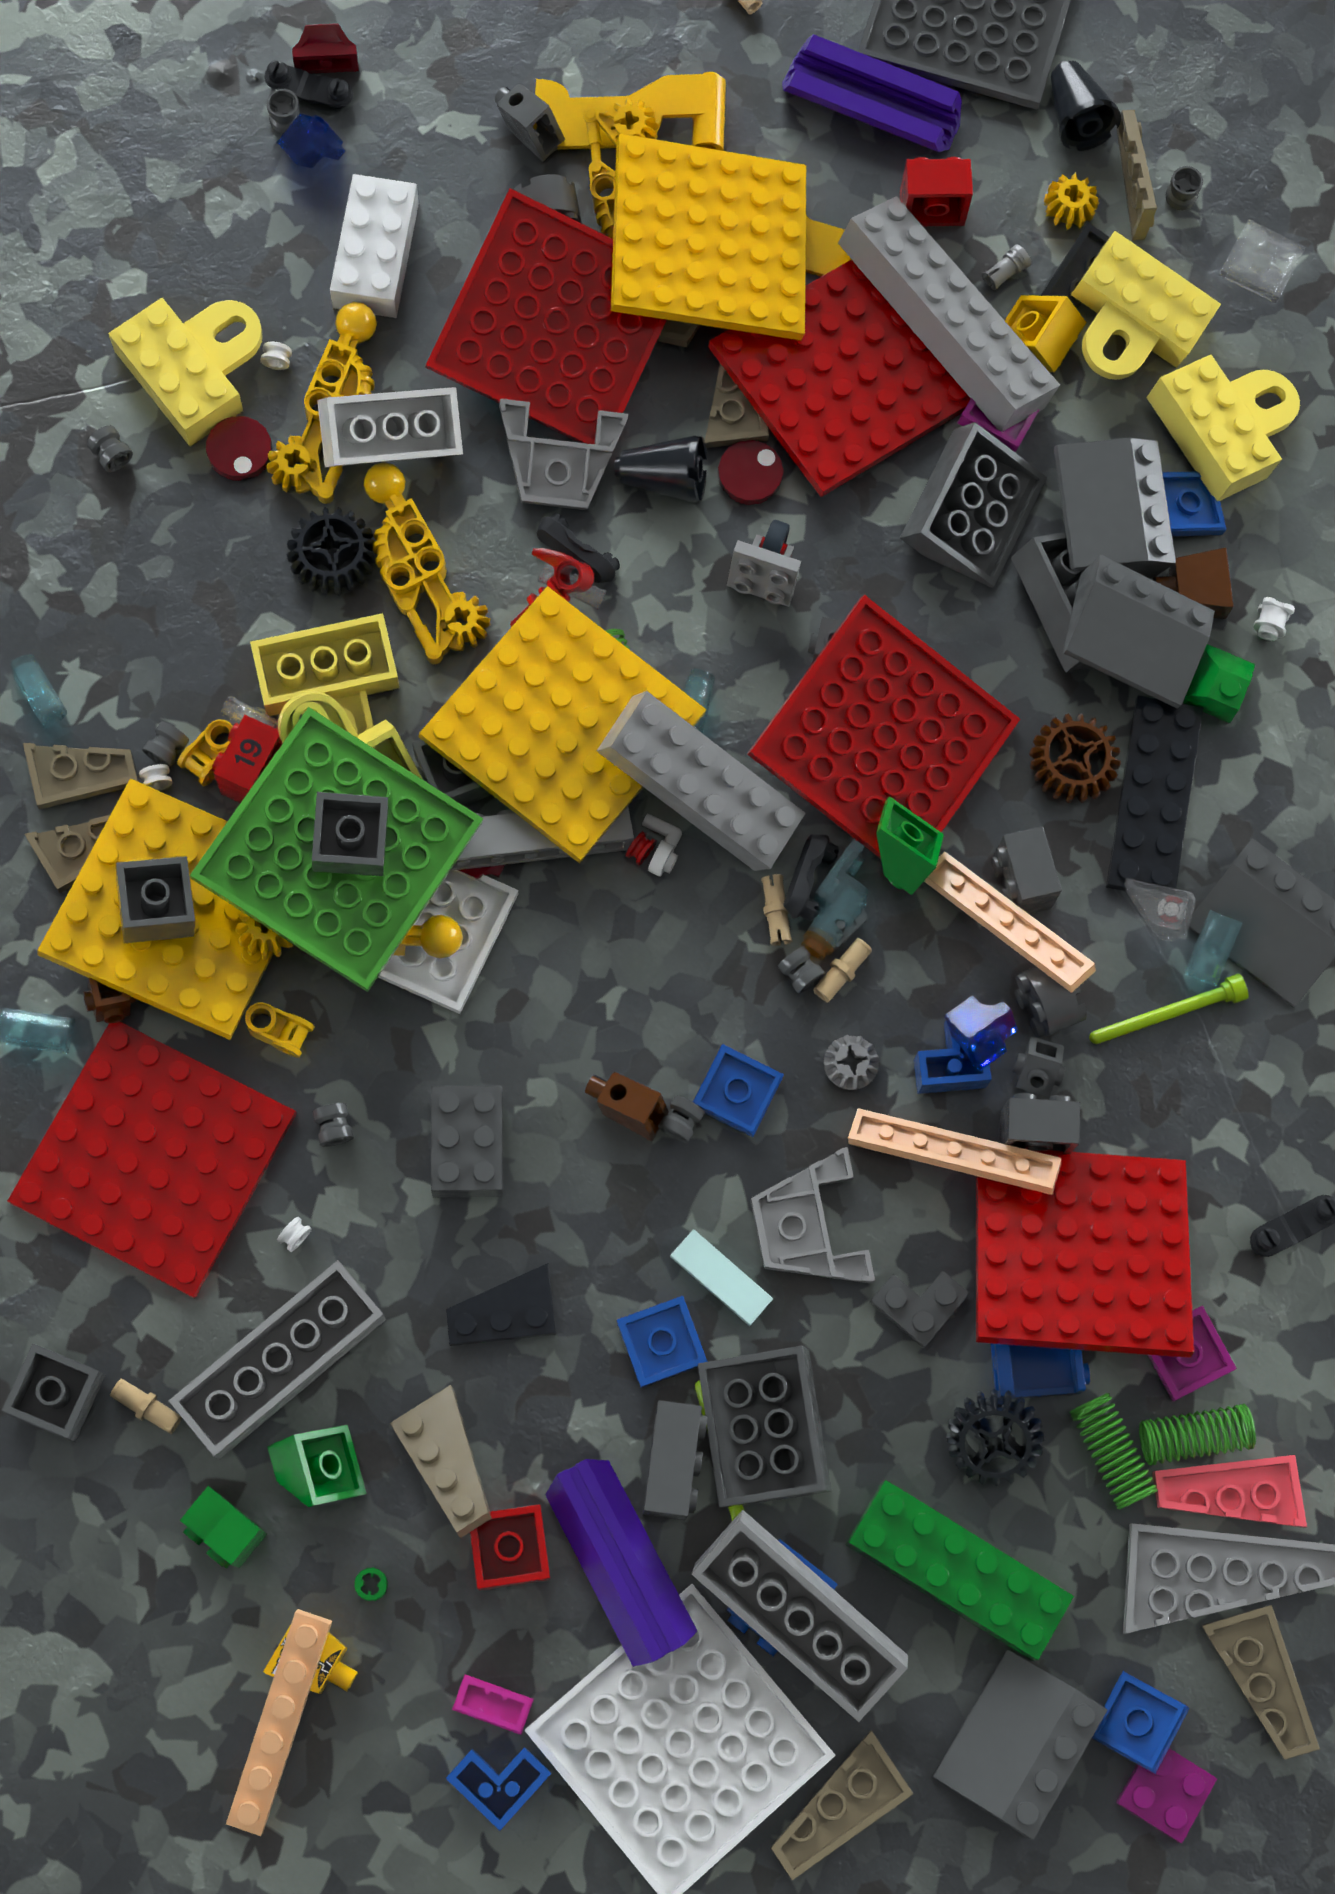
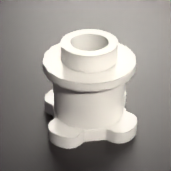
[1253,597,1295,641]

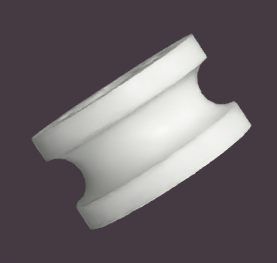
[260,341,292,370]
[139,764,173,791]
[277,1217,312,1252]

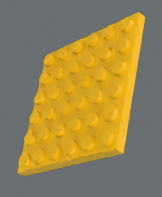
[611,133,806,340]
[419,586,707,863]
[37,778,274,1040]

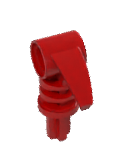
[510,548,594,627]

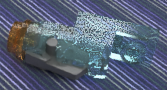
[801,839,868,960]

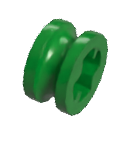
[354,1567,388,1601]

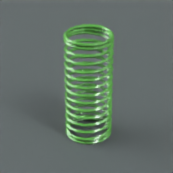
[1069,1393,1158,1510]
[1139,1404,1256,1466]

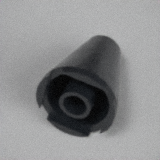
[1051,61,1121,151]
[615,436,707,502]

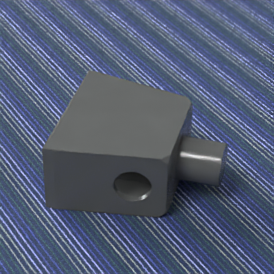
[495,84,565,162]

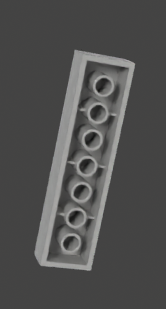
[838,196,1060,432]

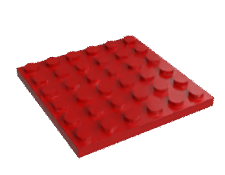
[425,188,667,444]
[708,259,971,497]
[747,594,1020,859]
[7,1021,297,1299]
[976,1148,1194,1358]

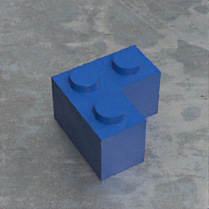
[913,1012,992,1094]
[446,1747,552,1831]

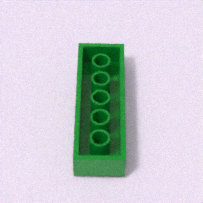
[845,1480,1074,1661]

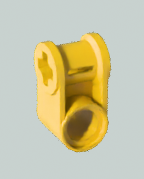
[177,719,233,786]
[245,1002,315,1058]

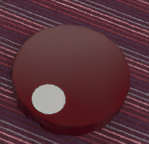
[206,416,272,481]
[718,440,783,505]

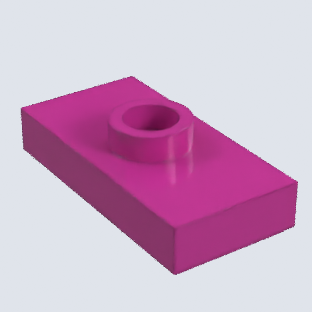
[452,1674,534,1735]

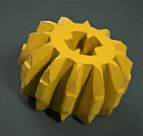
[1044,172,1099,230]

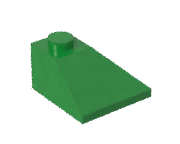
[1183,644,1255,723]
[876,796,944,895]
[267,1425,367,1507]

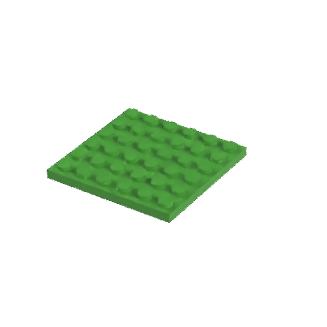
[190,707,484,992]

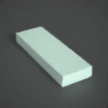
[670,1229,773,1326]

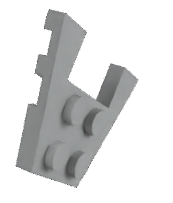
[499,399,628,510]
[750,1147,875,1283]

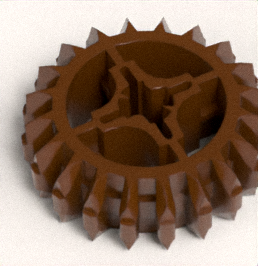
[1029,713,1121,803]

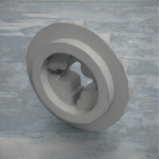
[824,1035,879,1090]

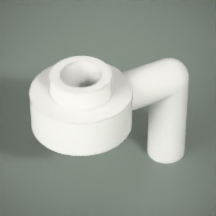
[642,813,682,877]

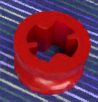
[625,831,657,865]

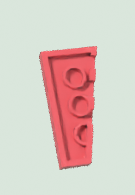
[1152,1455,1307,1528]

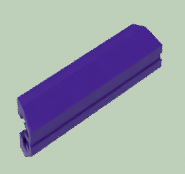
[782,34,962,152]
[545,1459,698,1667]

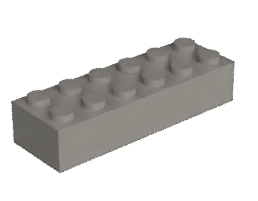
[597,691,805,871]
[169,1260,386,1460]
[692,1510,908,1722]

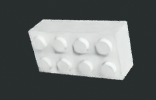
[330,174,419,318]
[317,387,463,467]

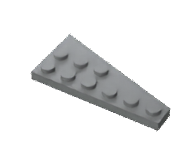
[1123,1523,1335,1634]

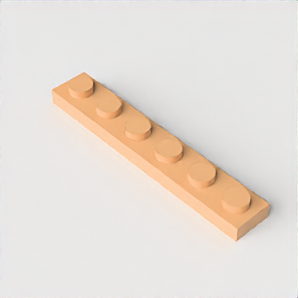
[924,852,1096,993]
[848,1108,1061,1195]
[226,1609,332,1836]

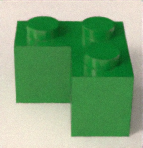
[180,1486,267,1569]

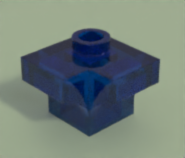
[277,113,346,169]
[944,996,1018,1071]

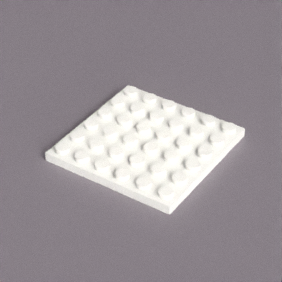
[524,1584,836,1894]

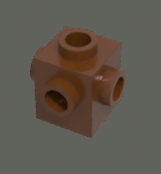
[83,978,136,1023]

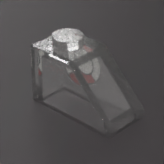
[1124,878,1196,941]

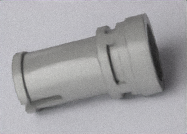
[982,244,1032,290]

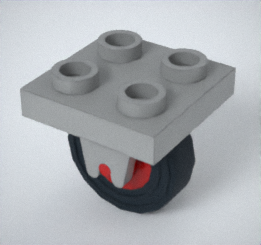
[727,520,801,607]

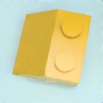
[1004,295,1087,372]

